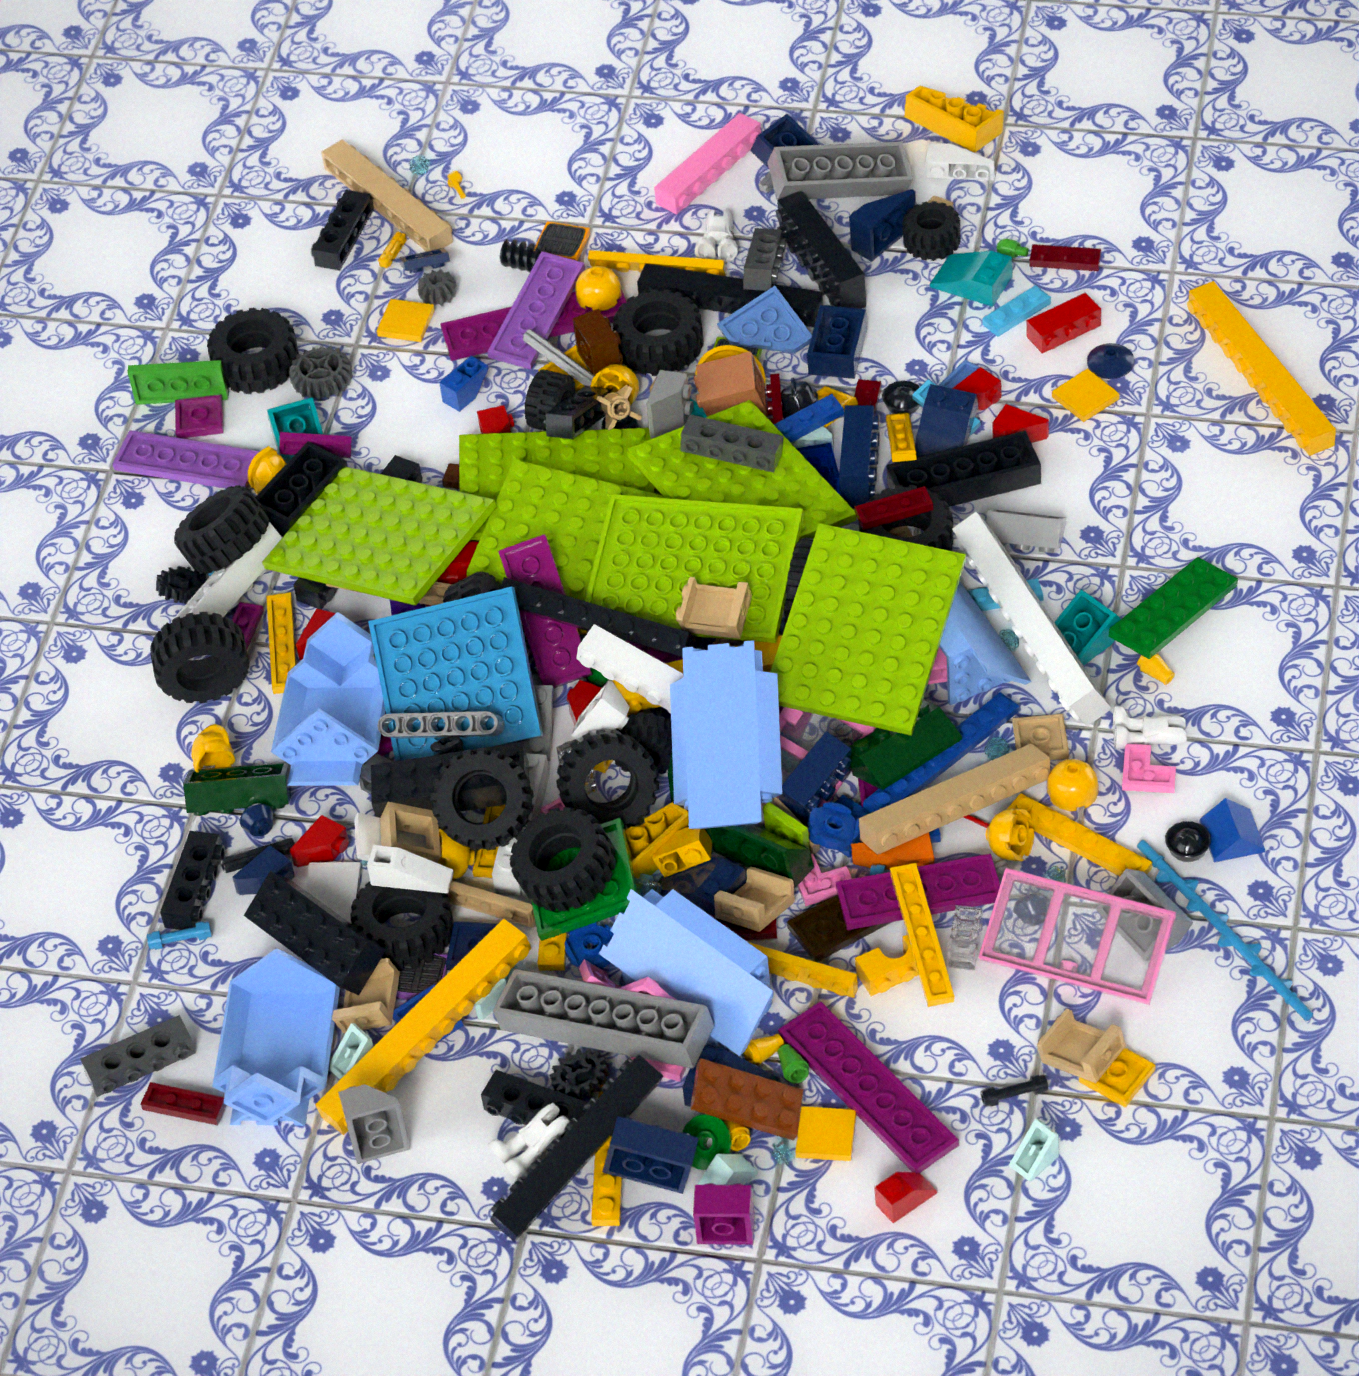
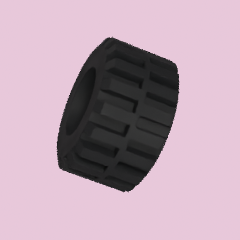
[902,201,961,261]
[525,370,575,431]
[614,713,672,774]

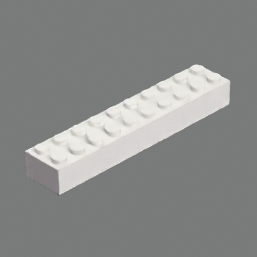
[952,512,1112,726]

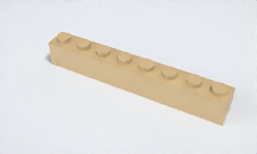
[321,139,453,251]
[859,743,1050,855]

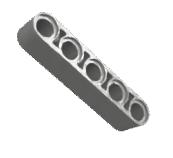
[377,711,505,739]

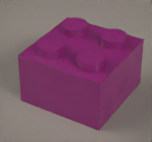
[693,1183,755,1245]

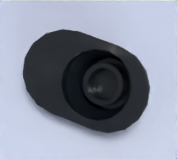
[781,378,818,419]

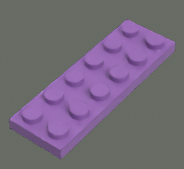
[487,252,585,370]
[112,430,260,489]

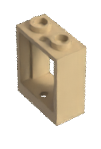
[380,802,441,863]

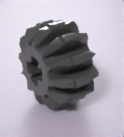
[418,269,457,306]

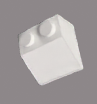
[571,680,630,742]

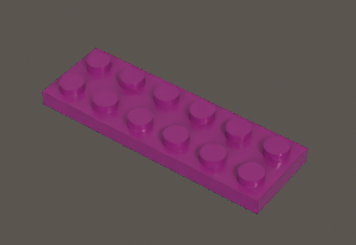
[498,534,593,688]
[836,853,1000,930]

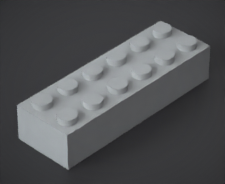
[767,141,913,200]

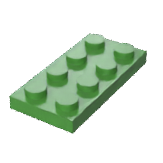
[127,360,229,405]

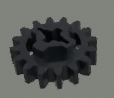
[156,566,208,604]
[550,1048,610,1100]

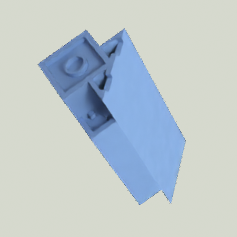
[939,581,1032,706]
[271,612,385,786]
[670,640,782,829]
[599,889,774,1056]
[212,948,340,1126]

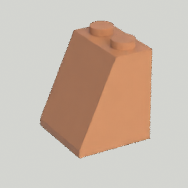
[694,351,768,417]

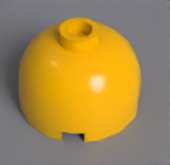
[575,266,622,311]
[591,364,639,407]
[1047,759,1099,811]
[986,809,1034,861]
[438,829,475,881]

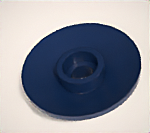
[1087,343,1134,379]

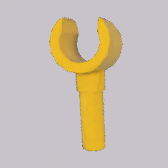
[447,170,466,199]

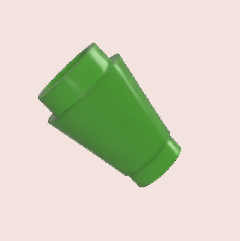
[777,1044,809,1084]

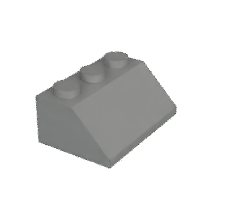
[646,370,693,439]
[986,509,1067,553]
[1096,869,1194,961]
[338,1084,410,1164]

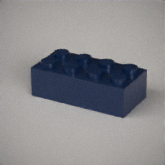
[839,405,880,509]

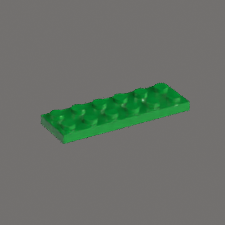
[1108,557,1238,659]

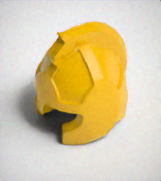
[248,446,287,494]
[191,724,235,772]

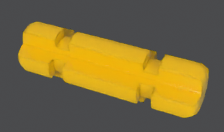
[378,231,407,268]

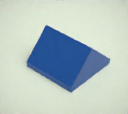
[1199,798,1265,863]

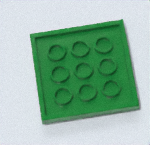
[531,818,637,941]

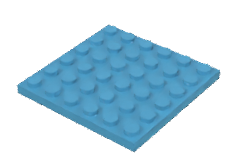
[368,587,544,761]

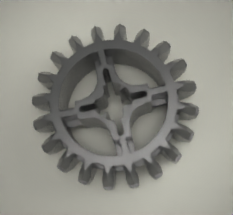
[289,345,352,401]

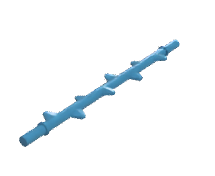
[1137,840,1313,1021]

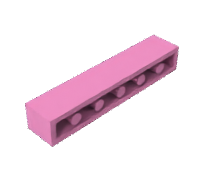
[654,113,761,215]

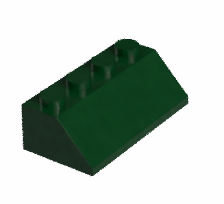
[850,700,962,790]
[183,762,291,816]
[707,824,814,888]

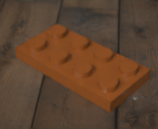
[690,1058,803,1141]

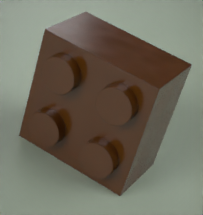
[573,309,623,376]

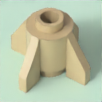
[596,385,642,430]

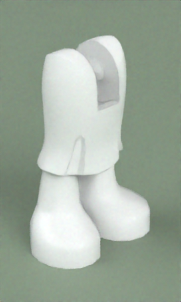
[695,210,738,263]
[1113,706,1187,749]
[488,1103,570,1180]

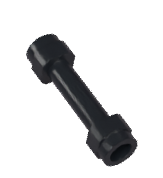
[980,1074,1048,1107]

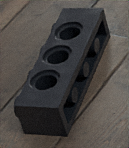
[311,190,374,271]
[544,386,611,439]
[160,831,225,930]
[481,1070,588,1139]

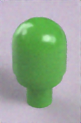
[996,239,1029,259]

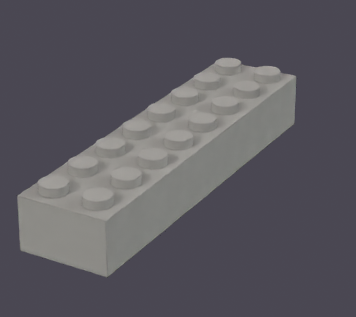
[493,969,714,1069]

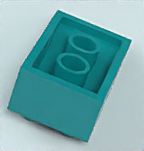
[930,251,1012,307]
[267,397,324,463]
[1054,589,1121,666]

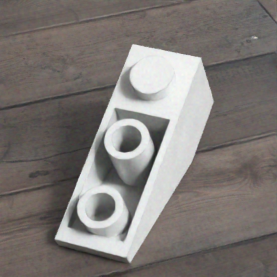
[926,143,995,181]
[367,845,454,893]

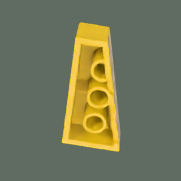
[904,85,1004,153]

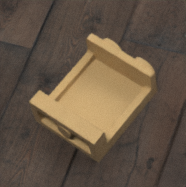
[676,577,752,639]
[714,867,795,932]
[332,958,400,1034]
[1037,1009,1126,1083]

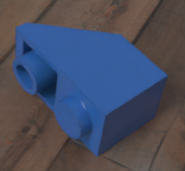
[439,356,489,412]

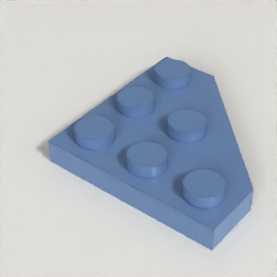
[717,286,812,353]

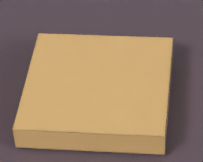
[1012,714,1069,760]

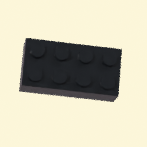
[255,441,347,537]

